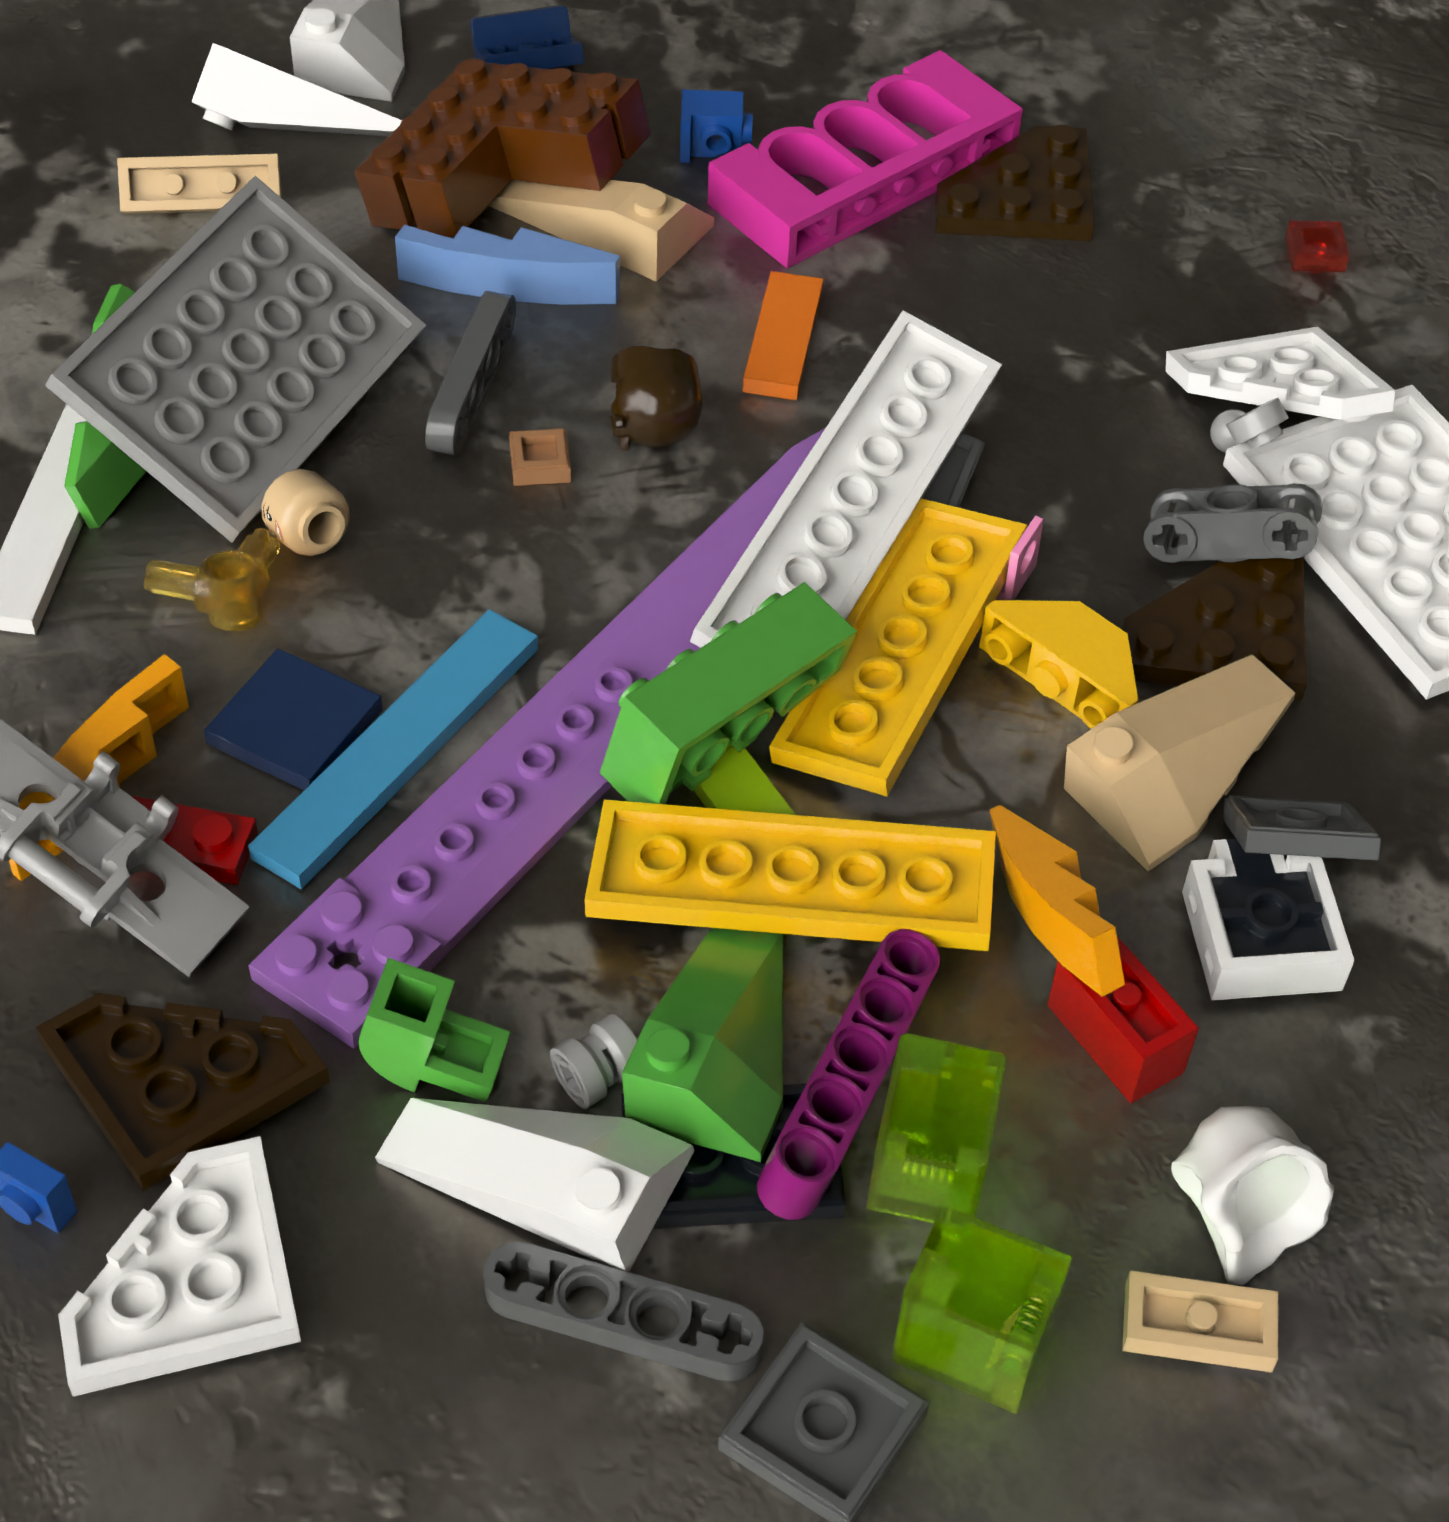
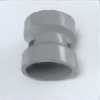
[550,1014,637,1109]

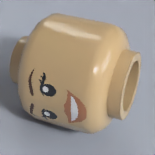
[261,469,350,556]

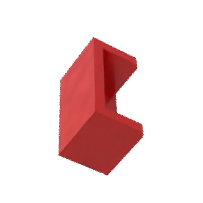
[1047,936,1199,1104]

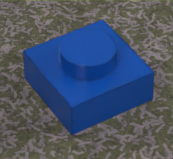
[0,1142,77,1234]

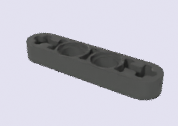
[425,291,516,456]
[483,1242,764,1382]

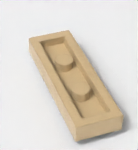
[117,154,282,214]

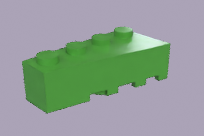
[600,582,857,805]

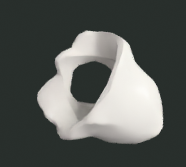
[1171,1106,1334,1285]

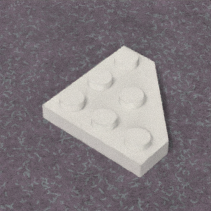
[1166,327,1395,422]
[58,1136,301,1396]

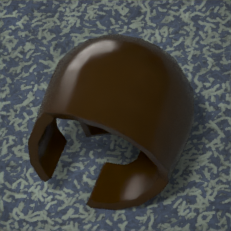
[610,346,702,451]

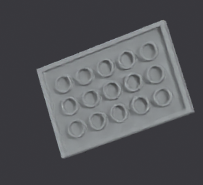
[45,175,426,543]

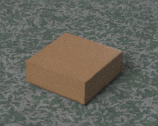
[509,428,571,486]

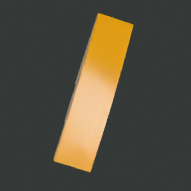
[9,654,189,881]
[989,805,1125,997]

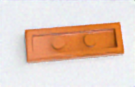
[743,271,824,400]

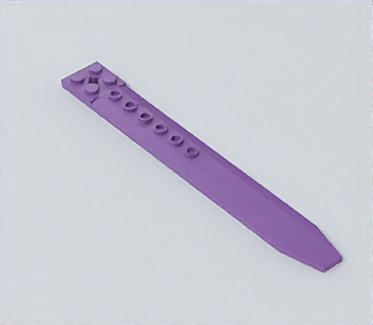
[249,427,826,1049]

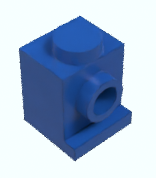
[680,89,753,163]

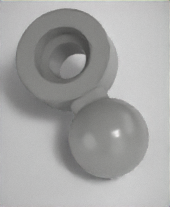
[1210,397,1289,453]

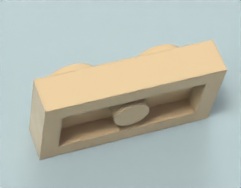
[1122,1270,1278,1373]

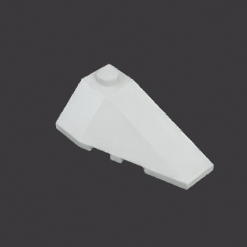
[290,0,405,102]
[191,43,402,137]
[375,1098,694,1272]

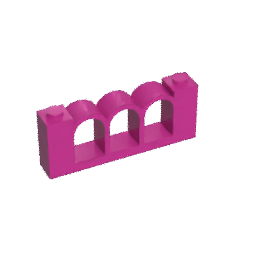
[707,50,1023,269]

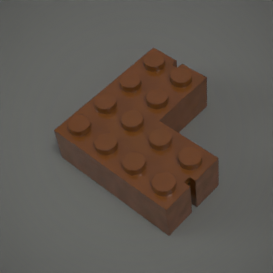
[354,59,651,238]

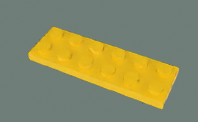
[769,498,1027,797]
[584,799,996,951]

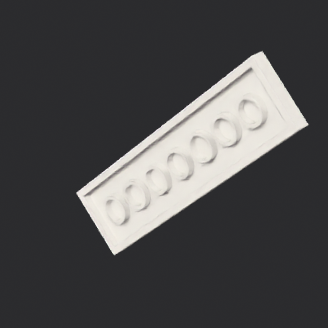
[690,310,1002,648]

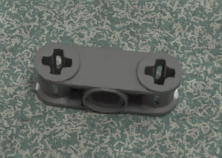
[1143,483,1323,563]

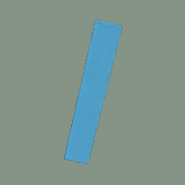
[248,609,538,890]

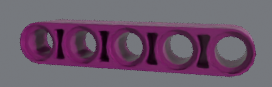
[757,929,940,1220]

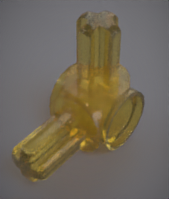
[144,528,280,631]

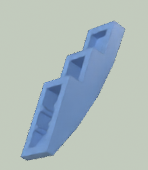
[395,225,620,305]

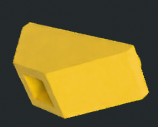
[979,600,1138,729]

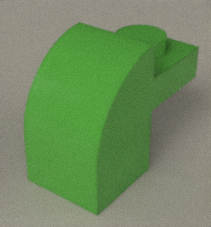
[359,958,511,1102]

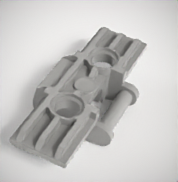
[0,719,250,978]

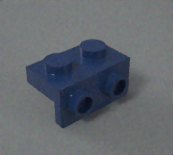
[470,5,584,71]

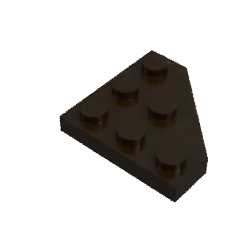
[935,125,1094,241]
[1122,556,1307,700]
[36,993,330,1191]

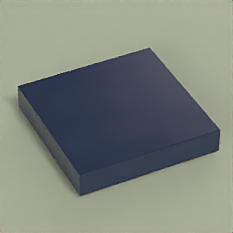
[204,648,383,790]

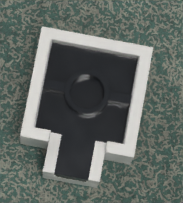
[1182,839,1355,1000]

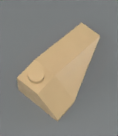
[488,180,714,282]
[1064,654,1295,872]

